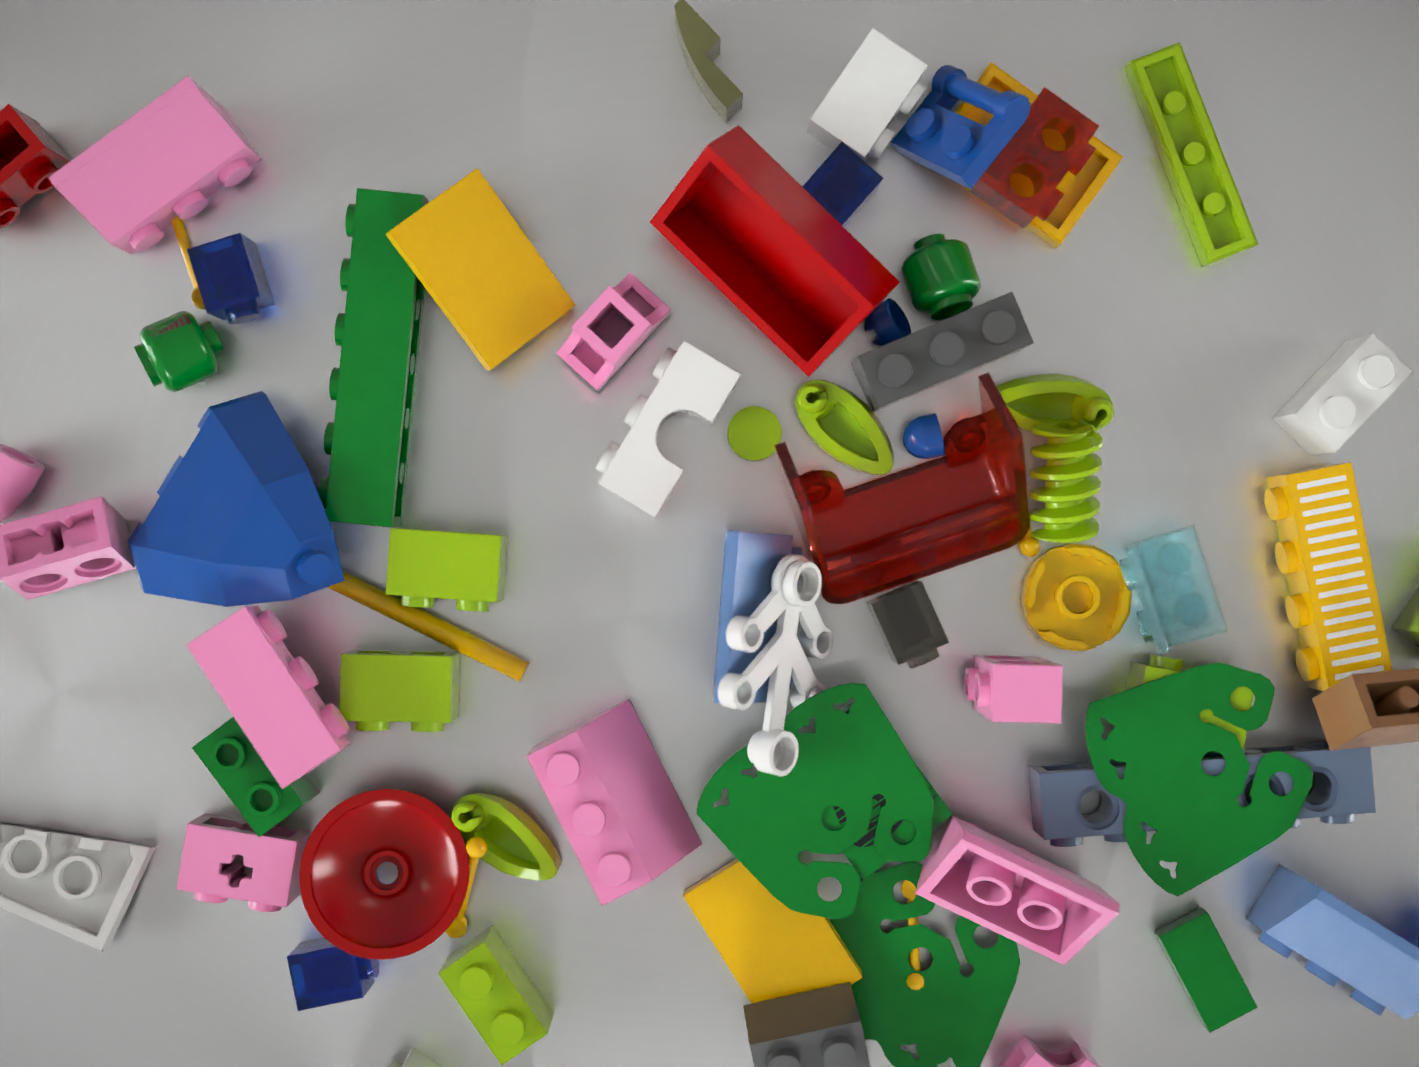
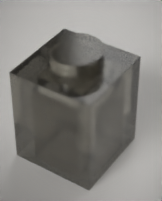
[866,580,949,668]

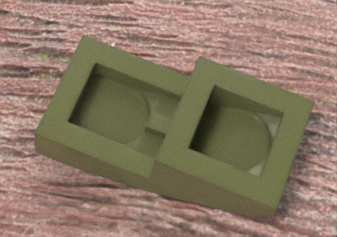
[674,0,743,123]

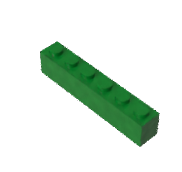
[319,188,429,528]

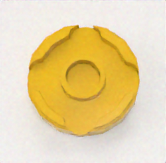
[1020,543,1132,651]

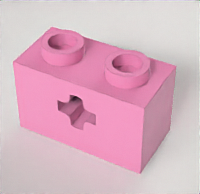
[176,814,311,912]

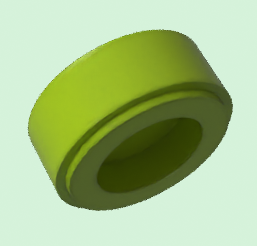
[727,406,782,461]

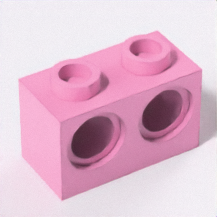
[0,496,135,600]
[964,655,1063,723]

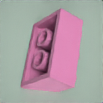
[48,76,261,254]
[186,605,351,789]
[526,699,702,906]
[915,816,1120,965]

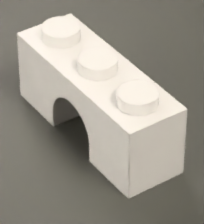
[596,340,741,518]

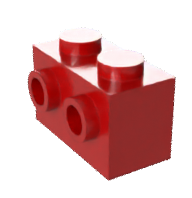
[0,104,71,229]

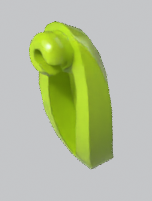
[987,374,1114,433]
[795,380,894,475]
[451,793,561,881]

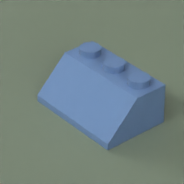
[713,530,802,703]
[1246,864,1419,1019]

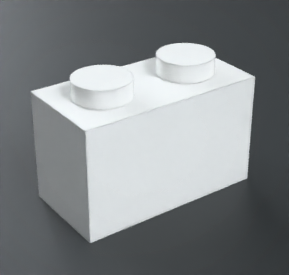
[806,28,928,170]
[1272,333,1413,455]

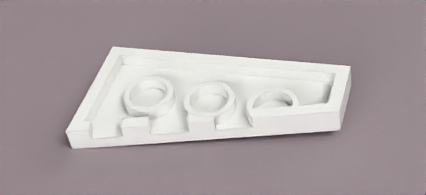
[0,823,156,951]

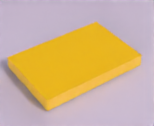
[955,62,1123,248]
[385,168,576,371]
[683,859,863,1004]

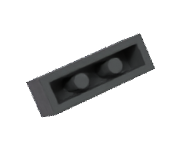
[851,292,1034,412]

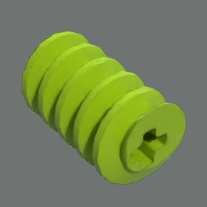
[1028,422,1103,543]

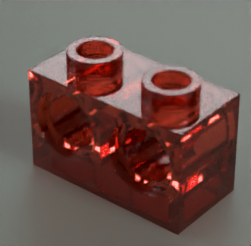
[970,87,1099,229]

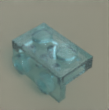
[1119,525,1227,654]

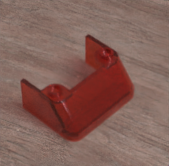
[774,373,1030,604]

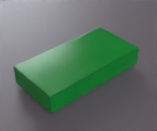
[1154,907,1258,1033]

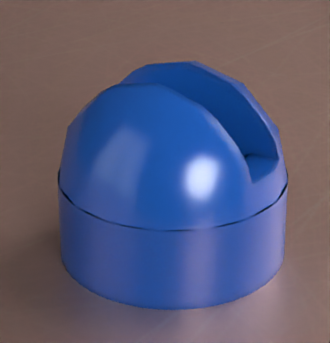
[864,298,911,346]
[903,413,945,459]

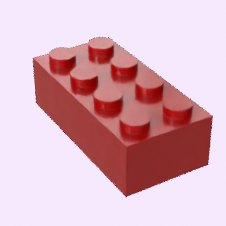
[650,125,900,377]

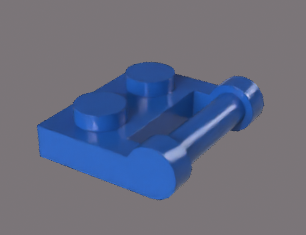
[891,65,1030,189]

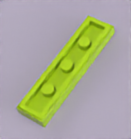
[1124,42,1258,267]

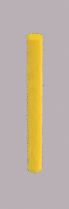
[328,570,529,682]

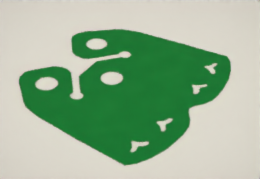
[1085,663,1313,896]
[696,683,934,920]
[830,862,1020,1067]

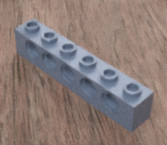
[1028,740,1376,847]

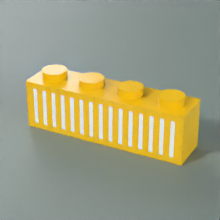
[1264,462,1393,691]

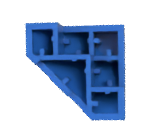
[127,391,345,607]

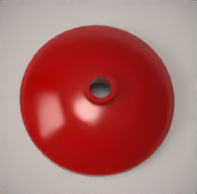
[299,789,469,960]

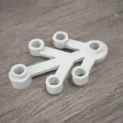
[718,554,833,776]

